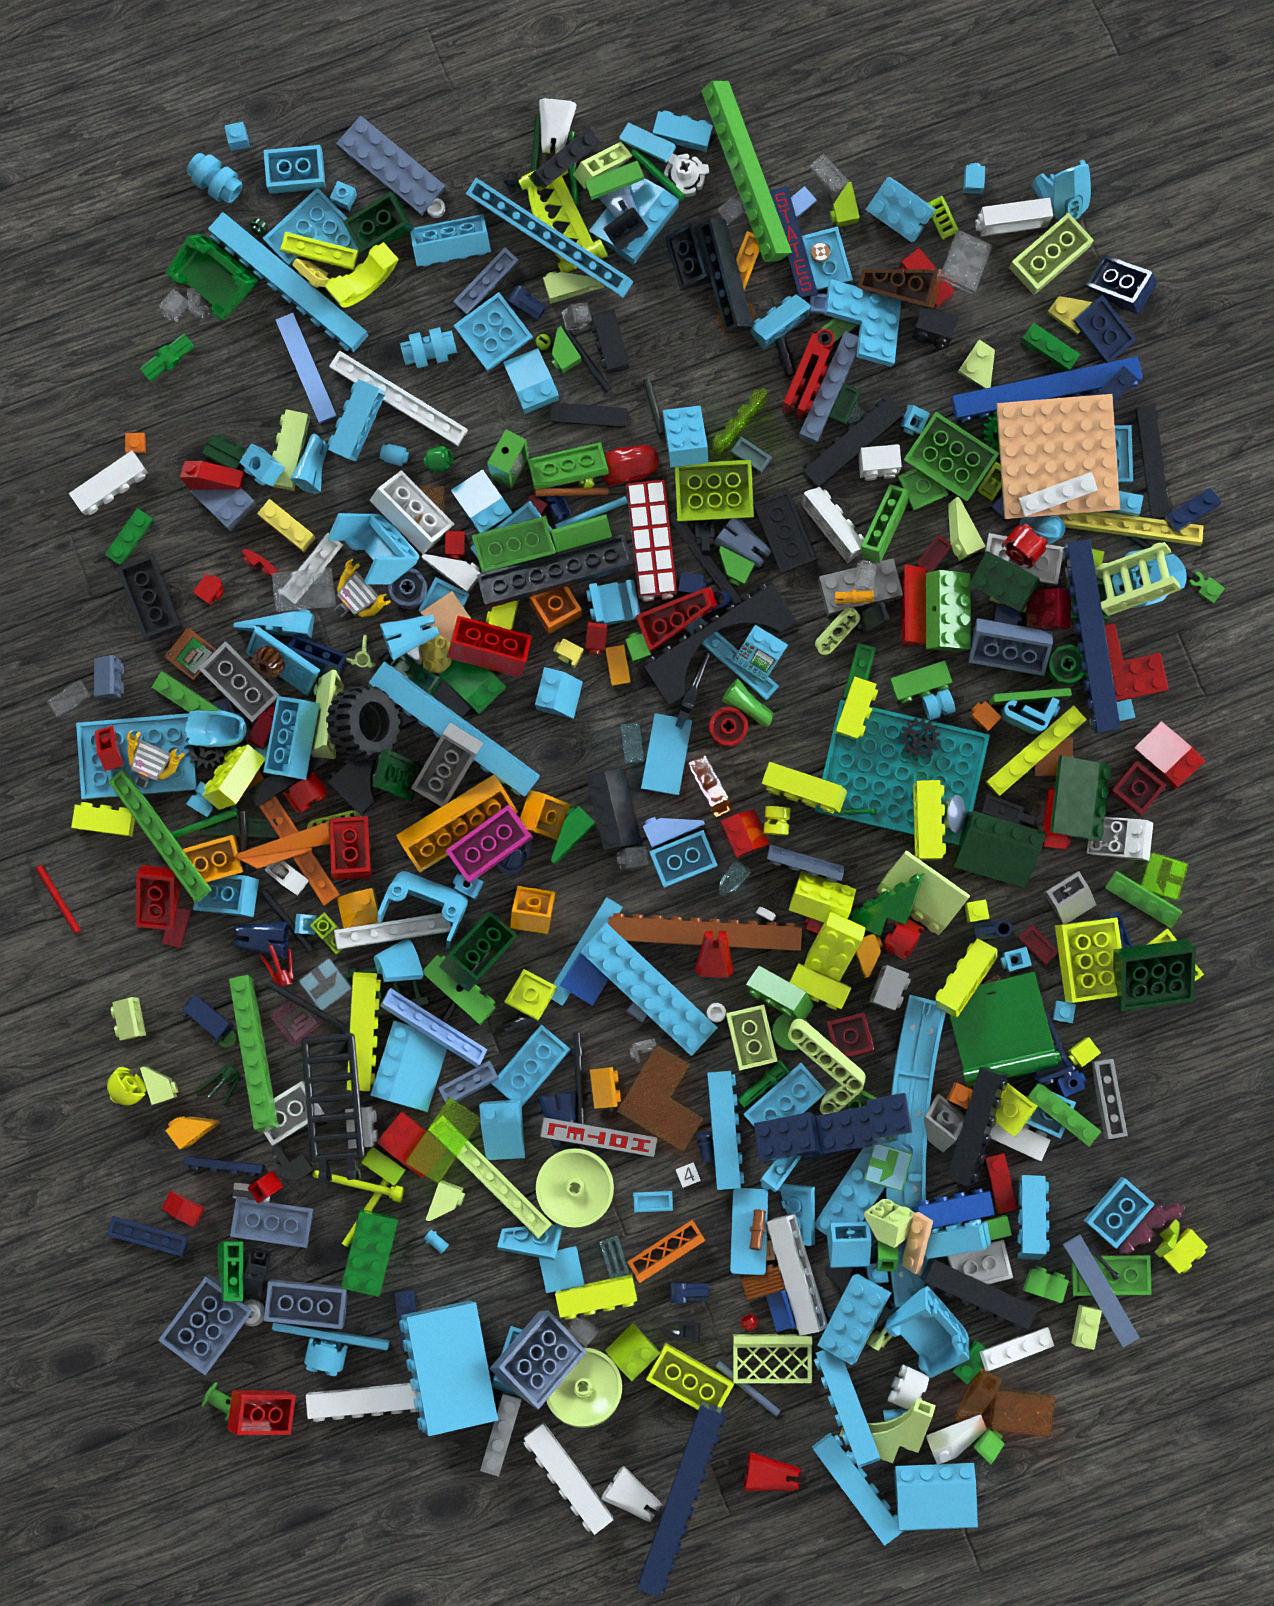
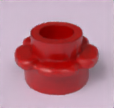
[740,1314,759,1331]

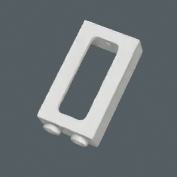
[975,198,1053,237]

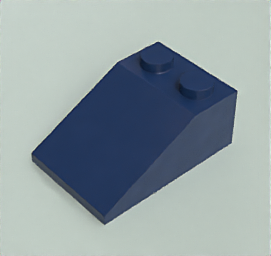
[1085,254,1157,315]

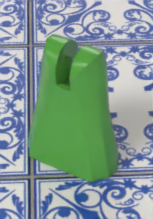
[722,678,773,727]

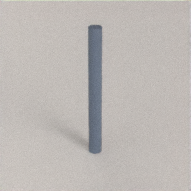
[715,1361,780,1416]

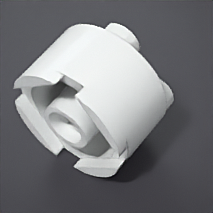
[888,1365,929,1410]

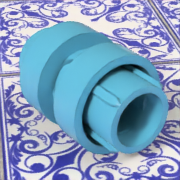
[187,153,243,203]
[400,327,457,368]

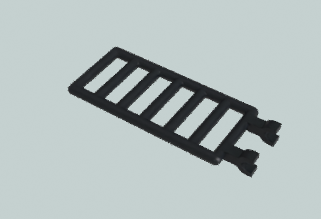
[301,1033,365,1182]

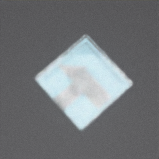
[298,958,352,1010]

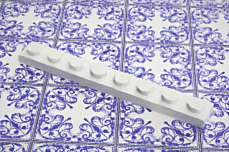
[329,351,468,446]

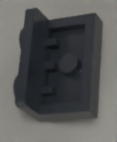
[603,207,649,251]

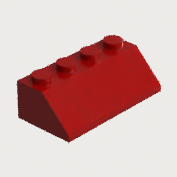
[901,565,926,647]

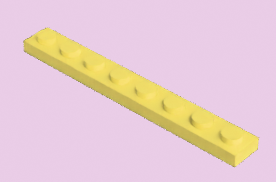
[1054,511,1203,546]

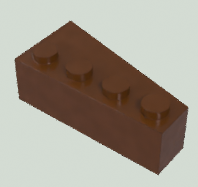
[858,269,944,308]

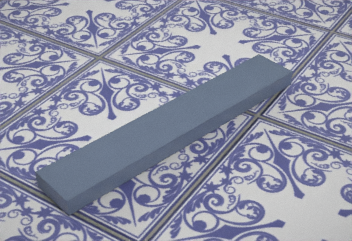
[1063,1234,1140,1348]

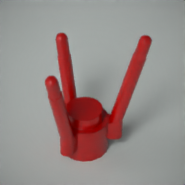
[259,945,295,987]

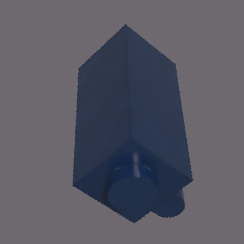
[182,995,235,1045]

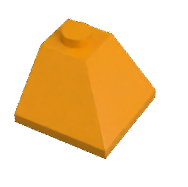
[337,888,379,929]

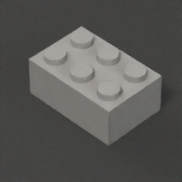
[868,965,911,1011]

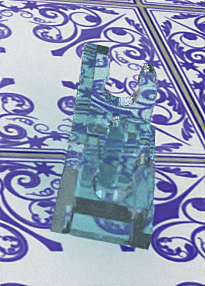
[621,723,644,764]

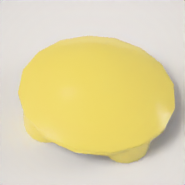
[420,635,452,673]

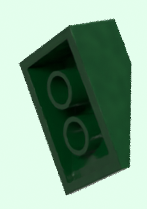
[343,191,414,254]

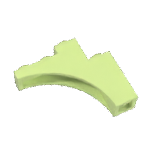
[839,1399,935,1463]

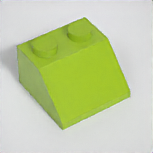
[605,1323,660,1381]

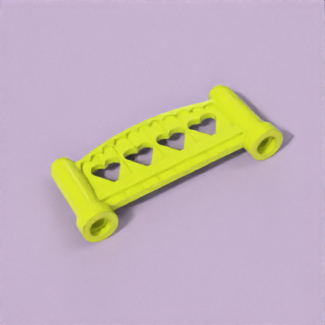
[519,170,608,273]

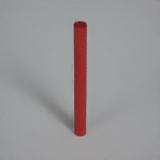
[35,865,81,934]

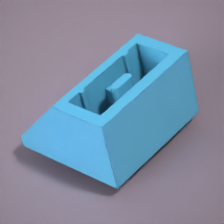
[826,1222,871,1268]

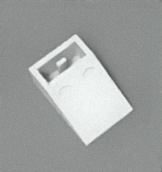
[1087,817,1153,861]

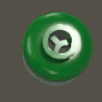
[424,446,453,473]

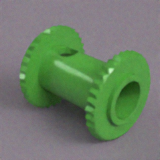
[202,1382,231,1421]

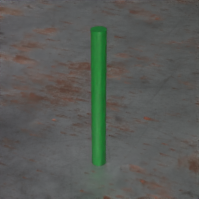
[568,131,579,207]
[631,148,685,200]
[170,808,238,839]

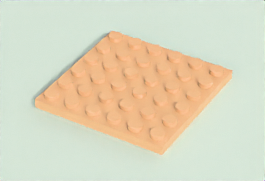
[996,394,1120,519]

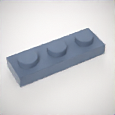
[438,1061,499,1106]

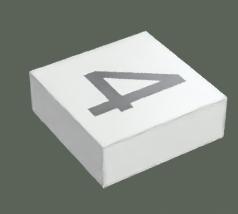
[676,1162,701,1188]

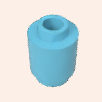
[380,444,409,466]

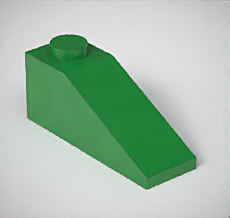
[218,1242,243,1302]

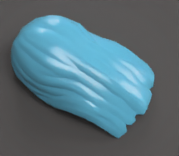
[184,711,247,747]

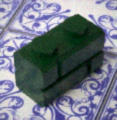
[202,435,245,470]

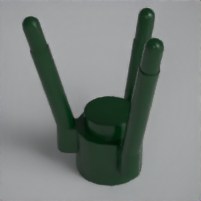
[195,1064,241,1105]

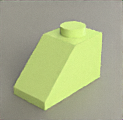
[140,1066,178,1105]

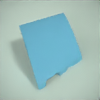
[374,938,423,982]

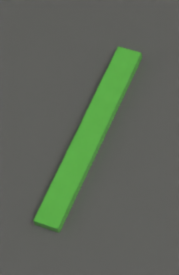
[108,769,212,903]

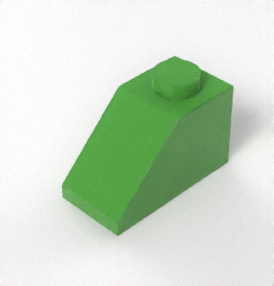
[551,326,582,374]
[719,546,755,587]
[972,1427,1004,1464]

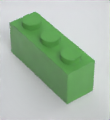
[889,661,952,704]

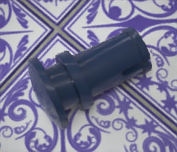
[694,1131,714,1162]

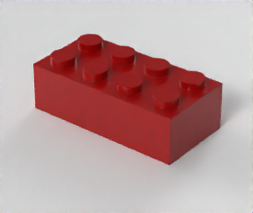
[447,615,532,678]

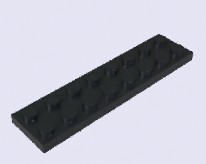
[477,534,634,609]

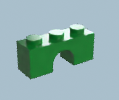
[1020,323,1080,372]

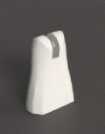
[539,98,577,154]
[601,1466,663,1522]

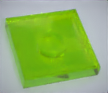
[1141,852,1189,900]

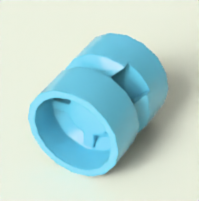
[922,689,955,720]
[186,781,213,817]

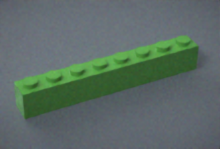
[229,975,279,1133]

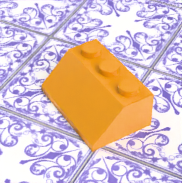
[183,835,243,882]
[165,1116,220,1149]

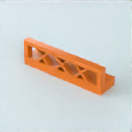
[627,1220,705,1283]

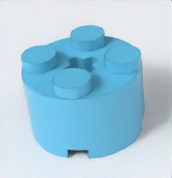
[304,1337,348,1376]

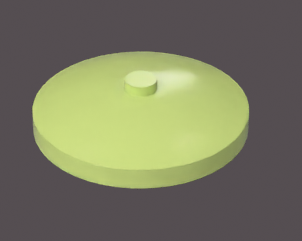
[536,1148,614,1227]
[546,1348,622,1428]

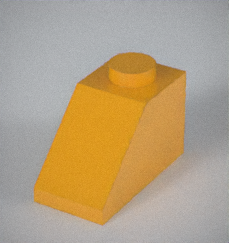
[855,934,883,978]

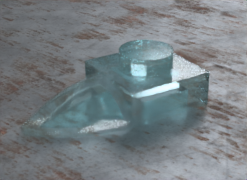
[719,859,752,895]

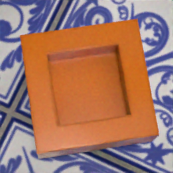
[125,433,146,453]

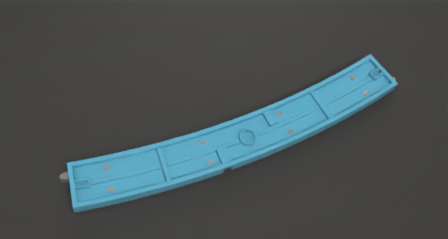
[886,995,946,1308]

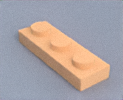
[901,1212,933,1274]

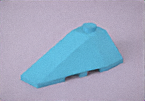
[233,609,315,639]

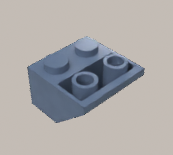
[94,655,124,699]

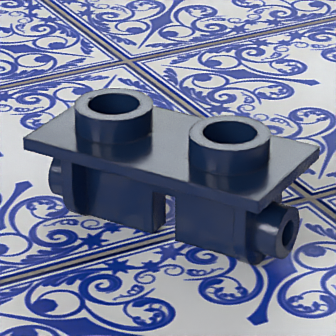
[544,485,572,522]

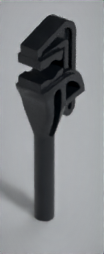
[675,652,711,729]

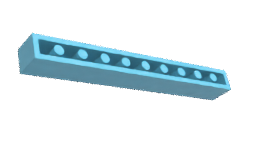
[466,178,633,298]
[208,212,368,353]
[369,662,540,796]

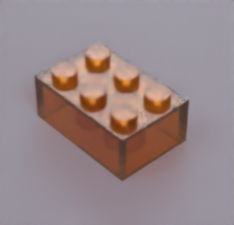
[989,1387,1055,1437]

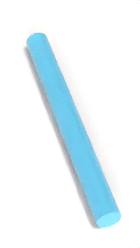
[555,496,628,529]

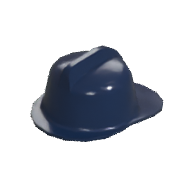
[496,840,532,874]

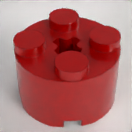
[1001,524,1048,569]
[709,707,748,748]
[283,771,328,813]
[884,919,925,961]

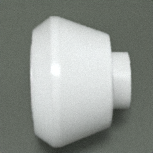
[244,1299,265,1326]

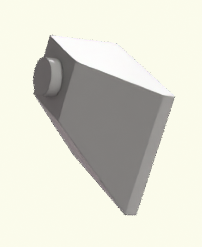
[923,1093,965,1152]

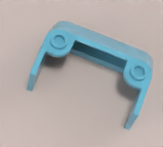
[328,513,419,585]
[377,871,468,950]

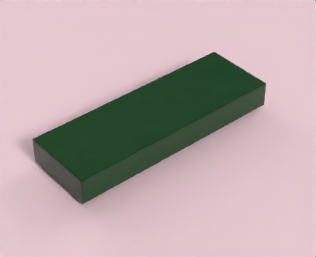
[389,655,443,696]

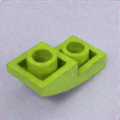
[310,912,343,955]
[361,1147,406,1186]

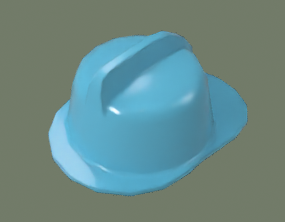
[1020,515,1065,544]

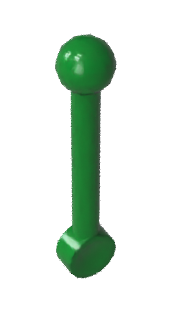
[837,808,877,815]

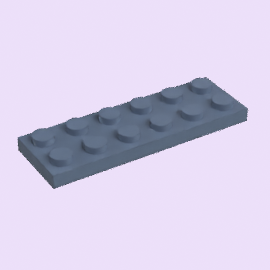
[336,116,446,216]

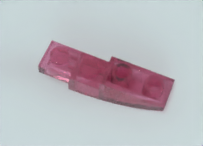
[1116,1202,1186,1255]

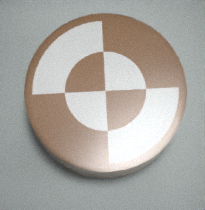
[811,242,830,263]

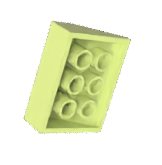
[311,670,344,759]
[876,851,970,935]

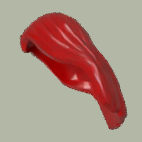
[602,445,660,486]

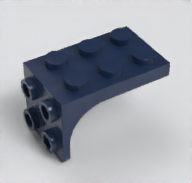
[1030,1011,1075,1085]

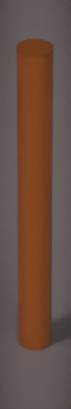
[534,488,609,497]

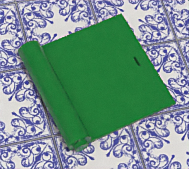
[949,971,1062,1088]

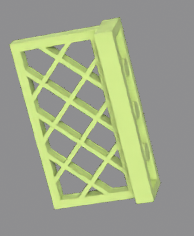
[733,1334,812,1383]

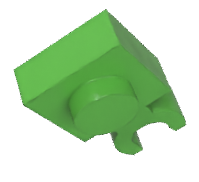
[1188,572,1225,604]

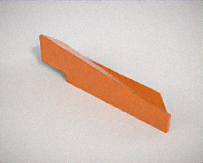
[235,822,330,869]

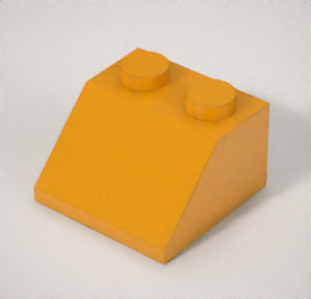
[520,790,571,840]
[510,886,555,934]

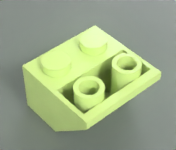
[864,1199,915,1248]

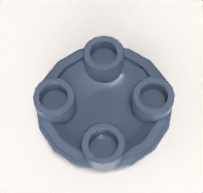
[944,795,966,833]

